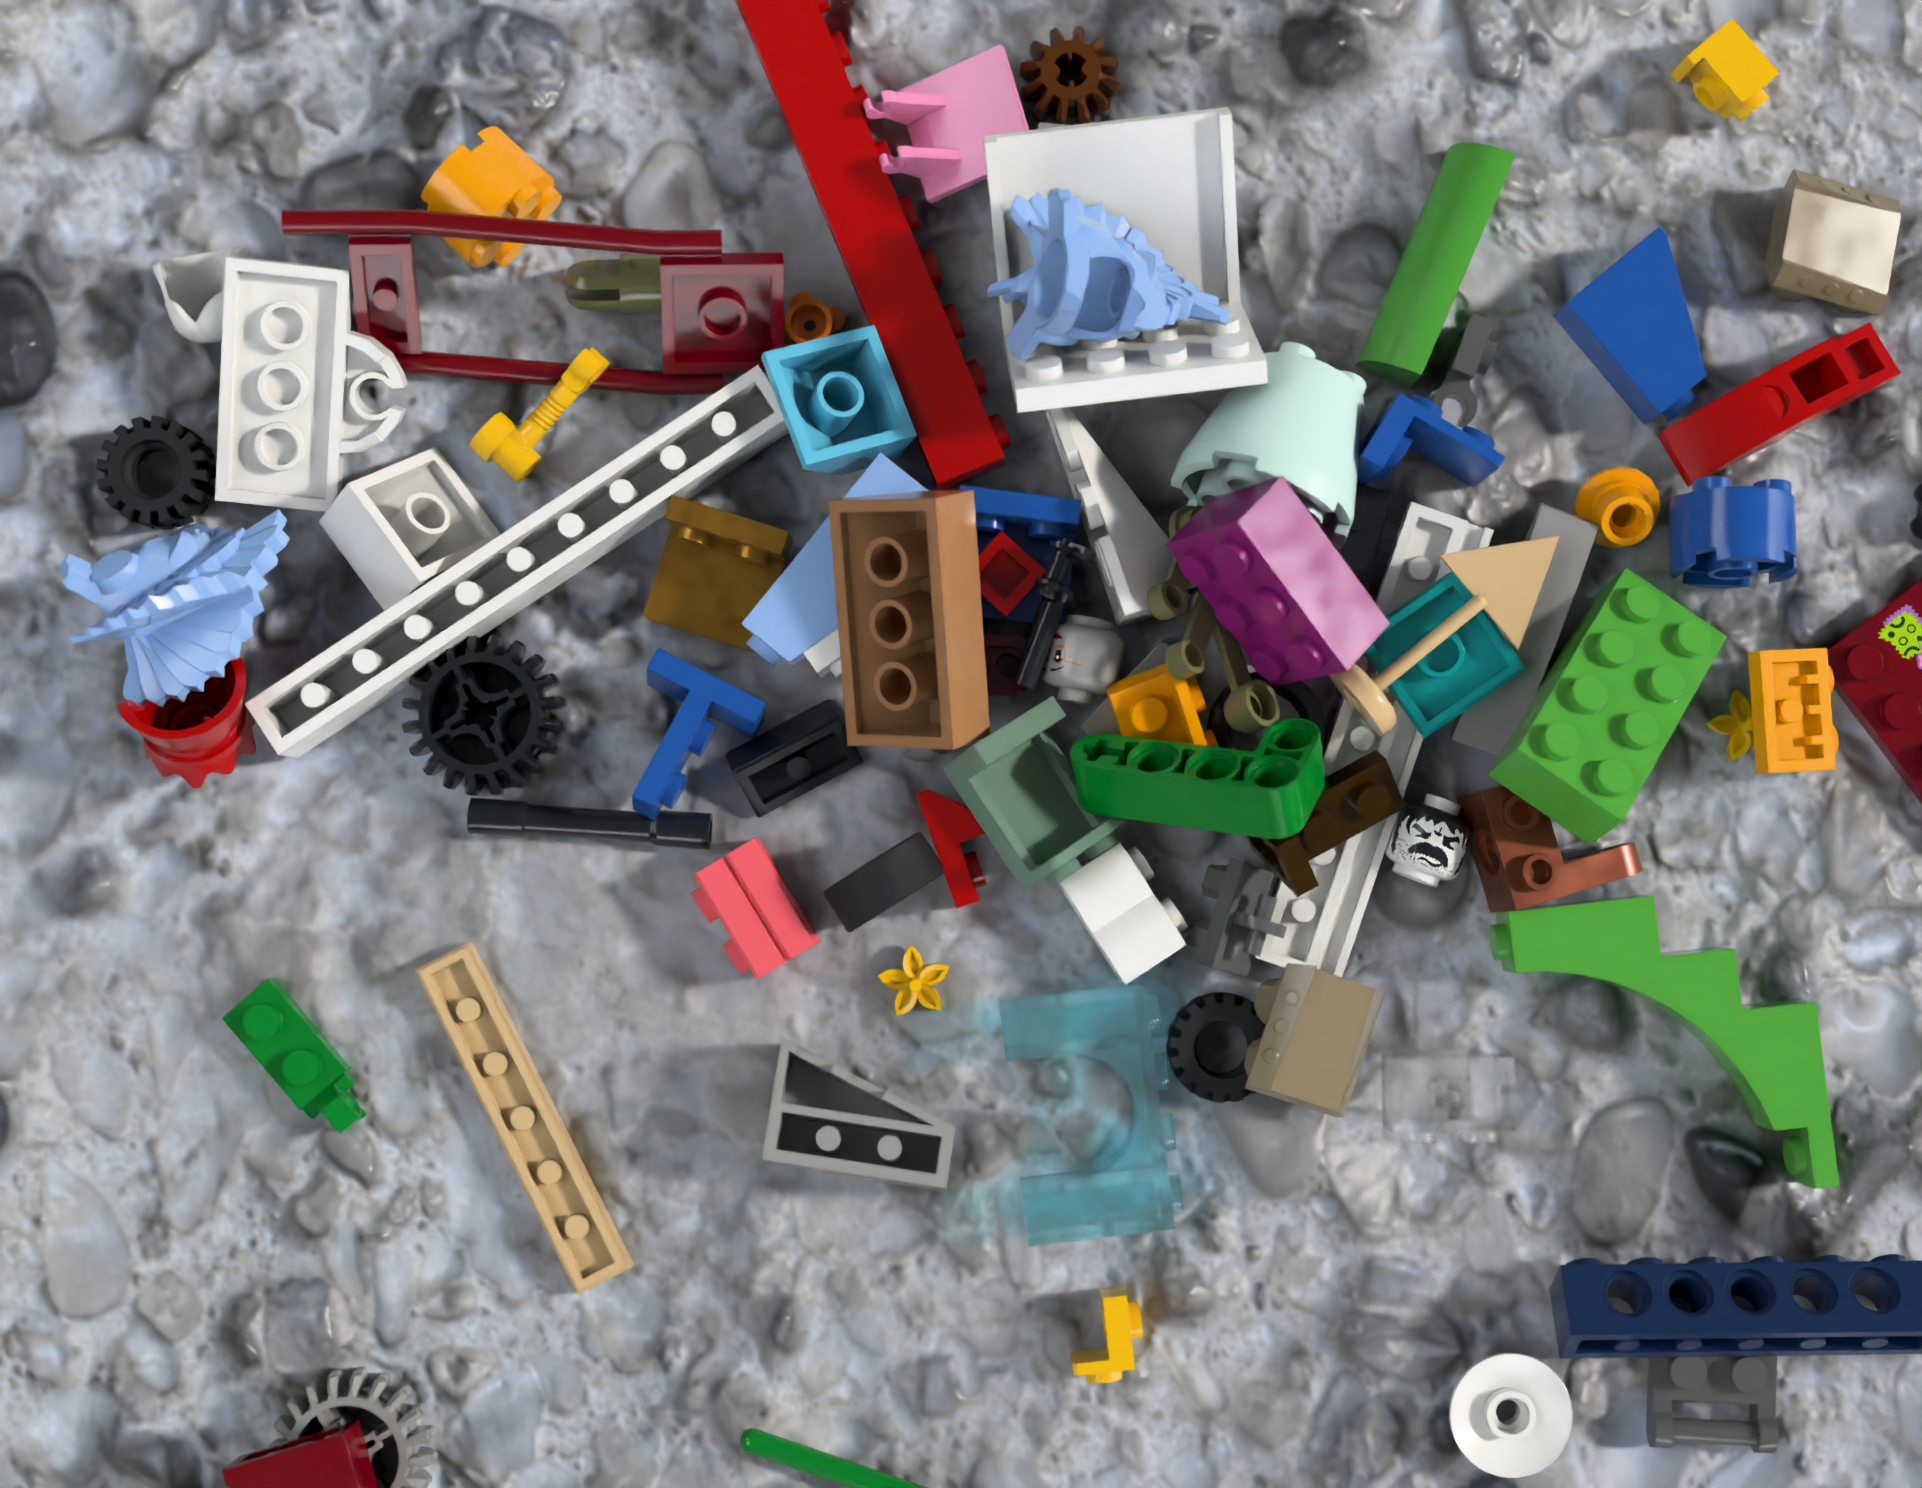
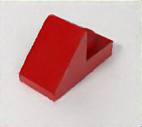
[916,789,987,909]

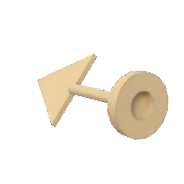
[1329,536,1560,737]

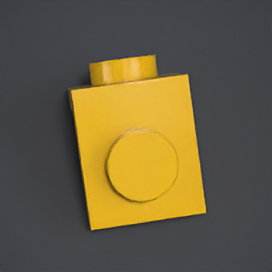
[1070,1285,1143,1384]

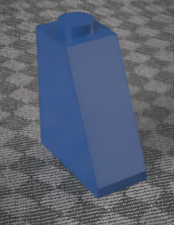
[1553,227,1707,425]

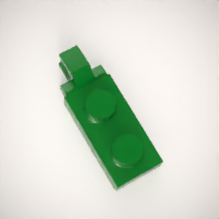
[222,978,367,1134]

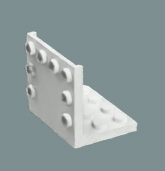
[983,107,1268,413]

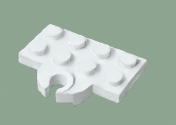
[215,256,407,512]

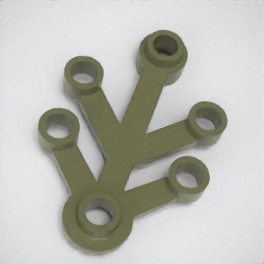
[1147,506,1280,734]

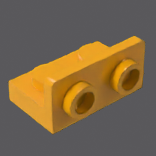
[1748,648,1838,774]
[1106,663,1219,747]

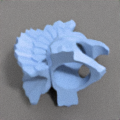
[987,188,1230,361]
[60,509,290,707]

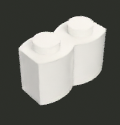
[1058,842,1188,985]

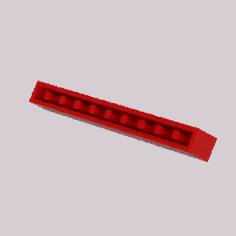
[735,0,1011,491]

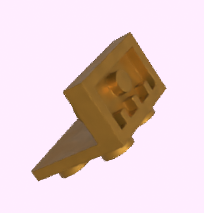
[644,495,794,653]

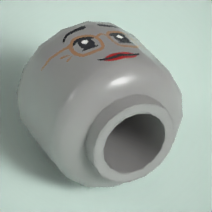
[1041,615,1124,706]

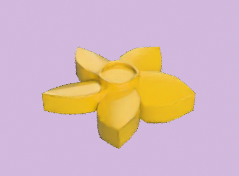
[1706,689,1754,762]
[877,944,950,1016]

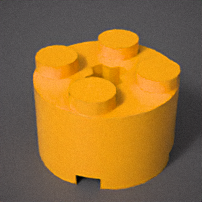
[417,126,562,268]

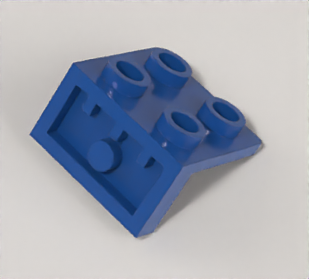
[1357,393,1505,487]
[959,485,1082,625]

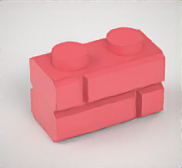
[691,837,822,980]

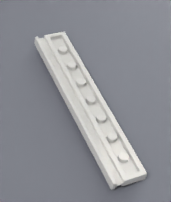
[1254,502,1494,977]

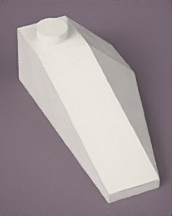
[1044,407,1195,628]

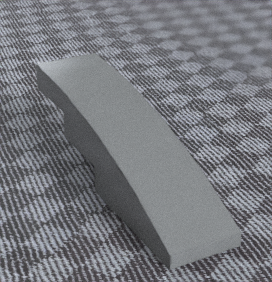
[1450,503,1599,756]

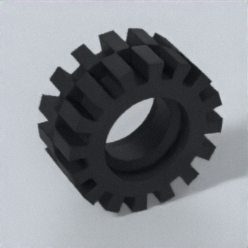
[96,416,216,530]

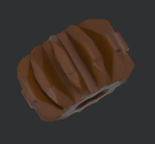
[1019,26,1120,124]

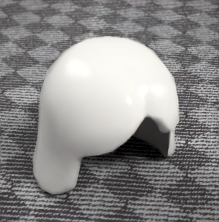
[152,245,251,343]

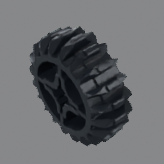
[402,634,567,796]

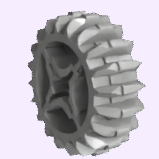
[269,1367,438,1488]

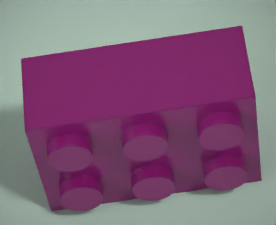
[1165,476,1390,687]

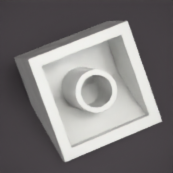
[319,447,501,611]

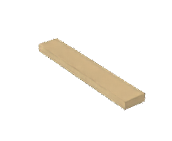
[415,942,634,1295]

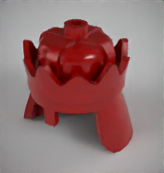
[117,656,256,788]

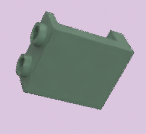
[942,696,1130,891]

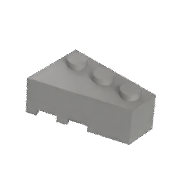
[761,1037,956,1191]

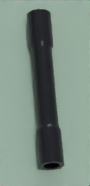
[467,798,713,849]

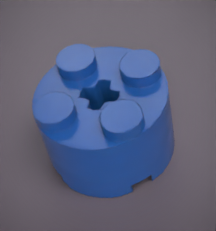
[1669,476,1797,588]

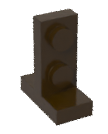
[1246,750,1406,897]

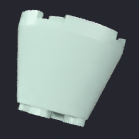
[1171,342,1366,551]

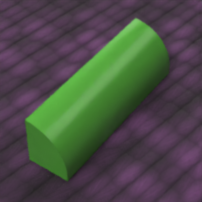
[1355,142,1516,389]

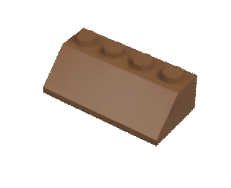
[828,490,990,750]

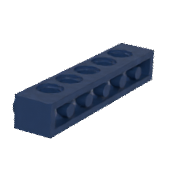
[1549,1254,1922,1359]

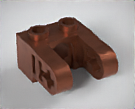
[1456,784,1643,913]

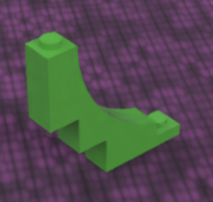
[1489,895,1839,1189]

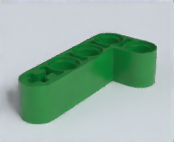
[1070,718,1325,839]

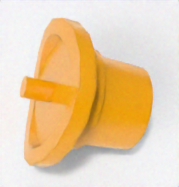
[1574,466,1660,549]

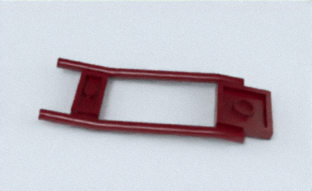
[281,209,784,395]

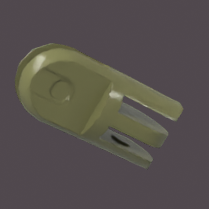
[564,254,661,315]

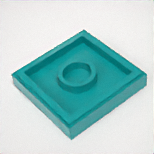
[1364,571,1526,738]

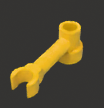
[469,347,610,483]

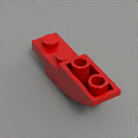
[1657,322,1901,487]

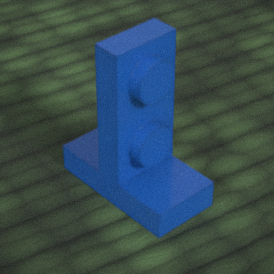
[632,648,766,821]

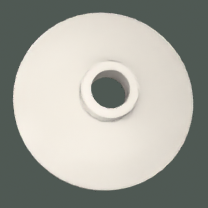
[1449,1353,1573,1478]

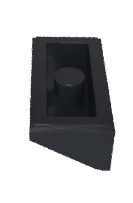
[726,699,864,818]

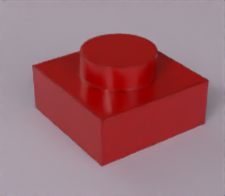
[978,531,1047,618]

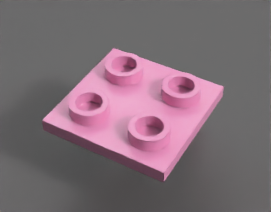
[863,44,1029,203]

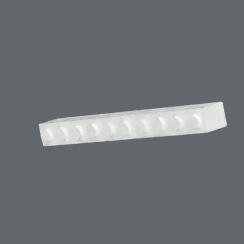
[245,365,789,758]

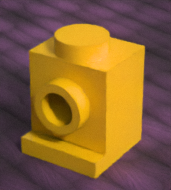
[1670,18,1779,123]

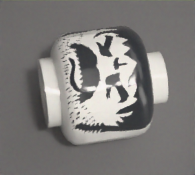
[1385,794,1473,888]

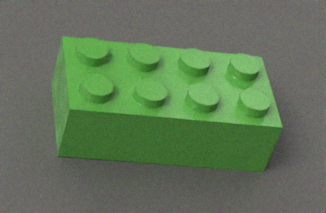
[1487,567,1727,845]

